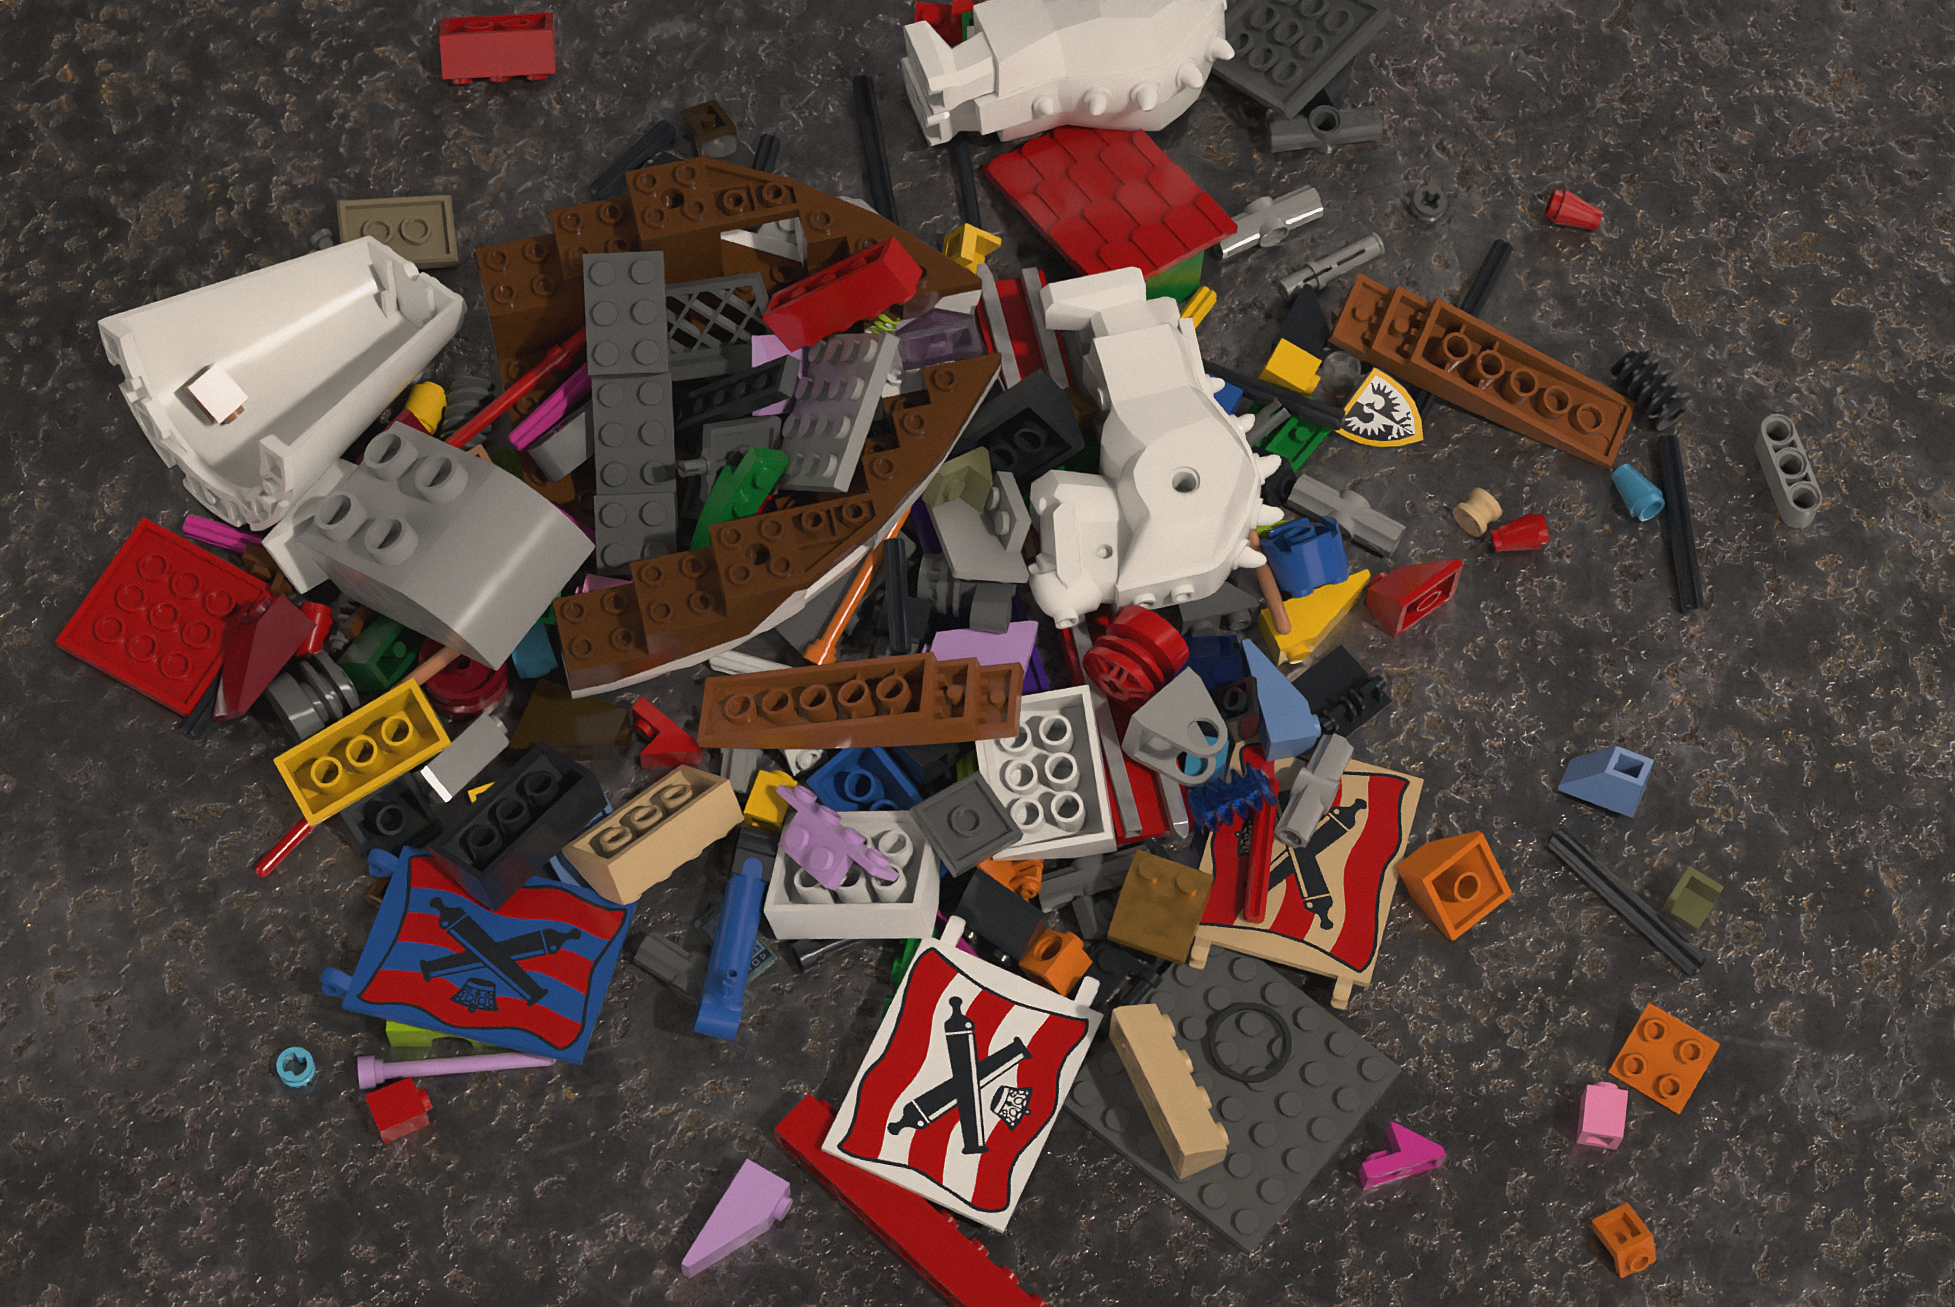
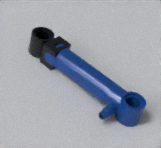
[692,822,781,1042]

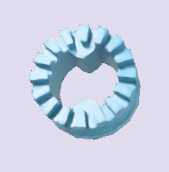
[276,1047,316,1088]

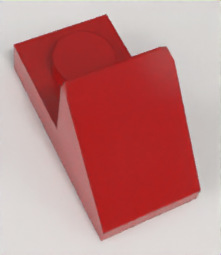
[914,0,977,45]
[631,697,703,769]

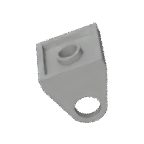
[1121,667,1228,787]

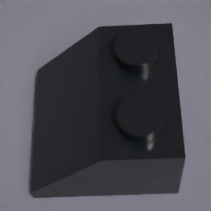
[334,771,444,861]
[954,868,1049,968]

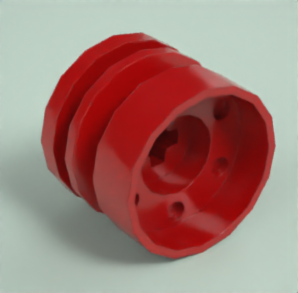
[1082,604,1190,711]

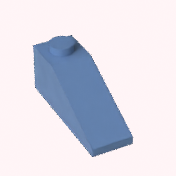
[1237,639,1321,762]

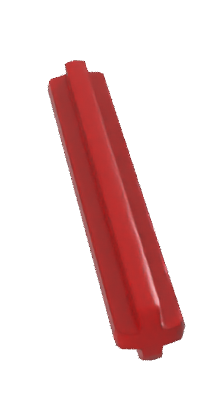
[1243,776,1279,924]

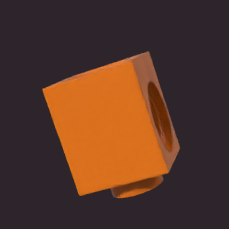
[1018,928,1093,997]

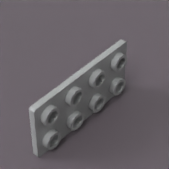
[922,471,1032,583]

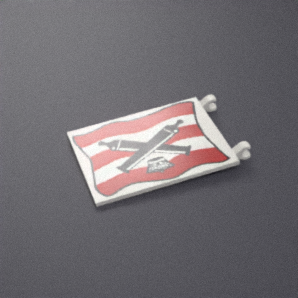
[821,915,1104,1233]

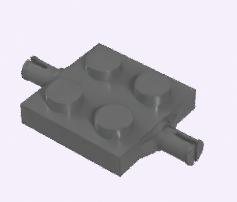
[678,415,782,503]

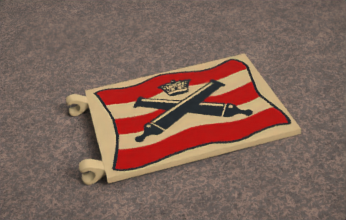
[1189,733,1424,1010]

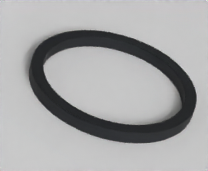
[1209,1002,1292,1083]

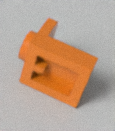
[1592,1202,1656,1278]

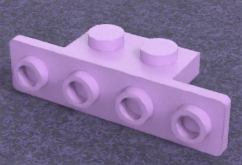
[776,784,899,891]

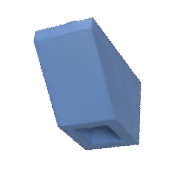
[1558,746,1654,818]

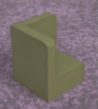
[1661,866,1723,935]

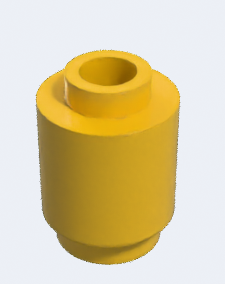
[403,381,448,435]

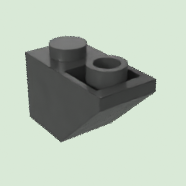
[1172,581,1259,638]

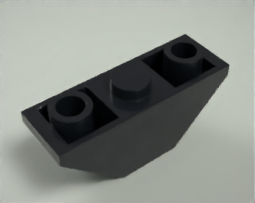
[1197,676,1259,746]

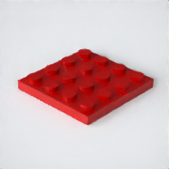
[55,517,273,717]

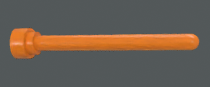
[801,507,911,666]

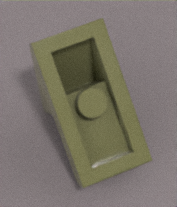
[922,446,992,512]

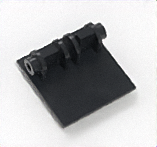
[1291,645,1393,738]

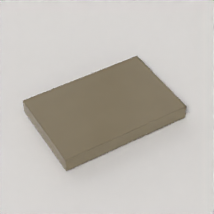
[337,194,458,269]

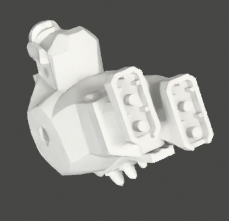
[901,0,1235,147]
[1027,266,1284,629]

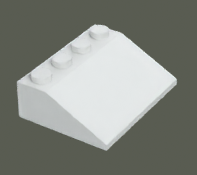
[975,685,1117,861]
[764,810,940,939]

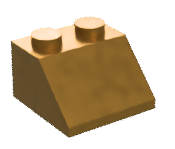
[1107,849,1214,966]

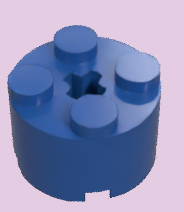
[1261,516,1349,598]

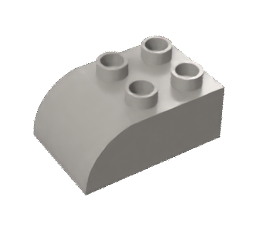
[297,421,596,671]

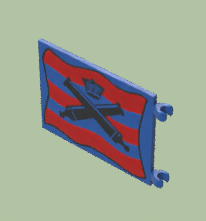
[320,846,637,1065]

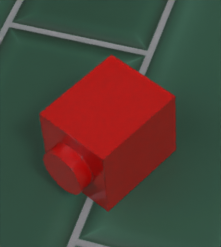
[365,1076,433,1144]

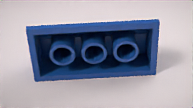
[806,747,953,886]

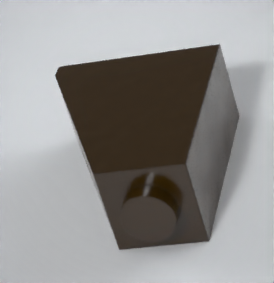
[508,678,634,763]

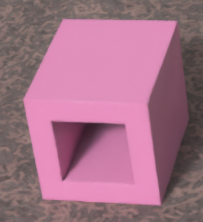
[1576,1082,1628,1150]

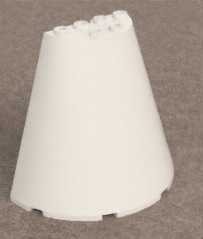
[98,235,468,531]

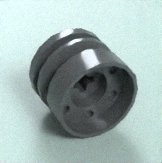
[264,650,362,745]

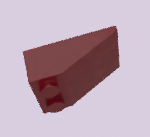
[212,594,317,723]

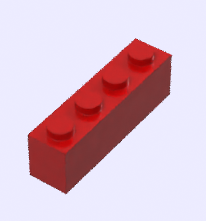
[762,236,922,352]

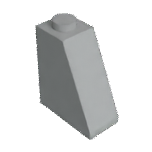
[409,712,510,805]

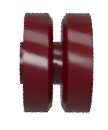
[418,637,510,720]

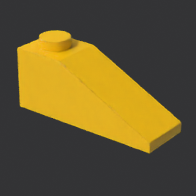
[1258,569,1371,666]

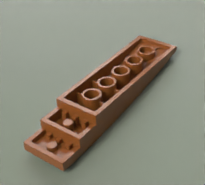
[1327,273,1636,469]
[697,652,1024,749]

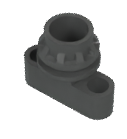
[917,547,1026,634]

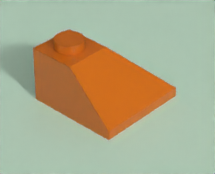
[1395,831,1513,941]

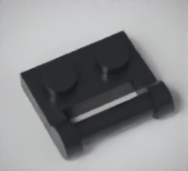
[1066,937,1163,1040]

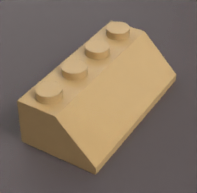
[561,764,745,906]
[1109,1003,1230,1180]

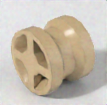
[1452,487,1502,537]

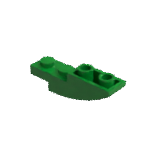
[689,446,790,550]

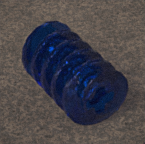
[1186,762,1278,835]

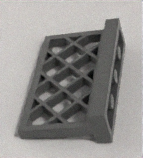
[666,272,775,382]

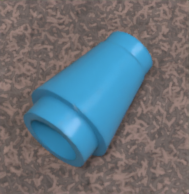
[1611,464,1665,521]

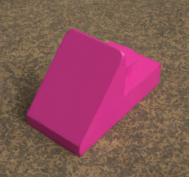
[1358,1122,1446,1190]

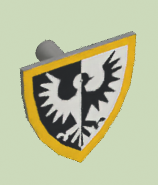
[1334,367,1423,447]

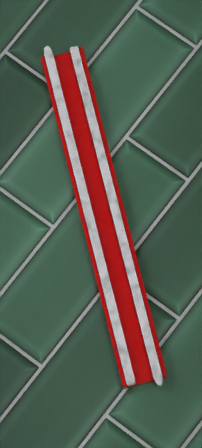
[975,263,1195,845]

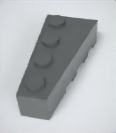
[774,530,923,666]

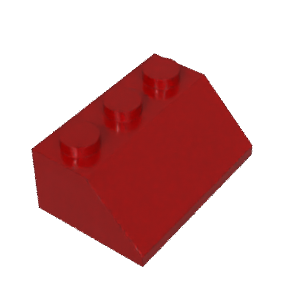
[439,12,556,84]

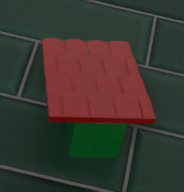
[983,124,1238,304]

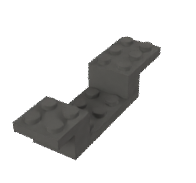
[583,251,679,576]

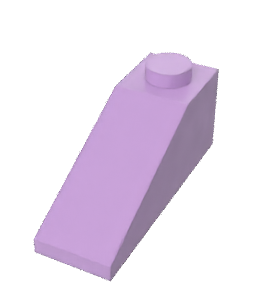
[681,1159,793,1278]

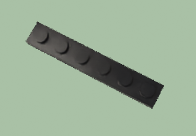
[673,354,801,441]

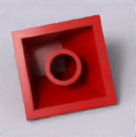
[1364,558,1464,638]

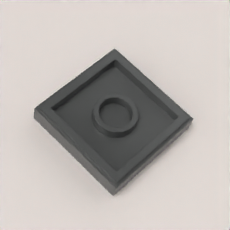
[909,770,1023,878]

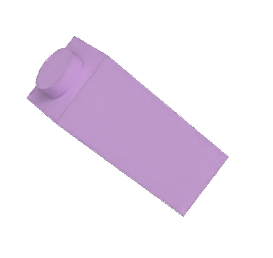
[922,620,1039,681]

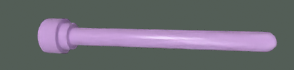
[358,1051,556,1090]

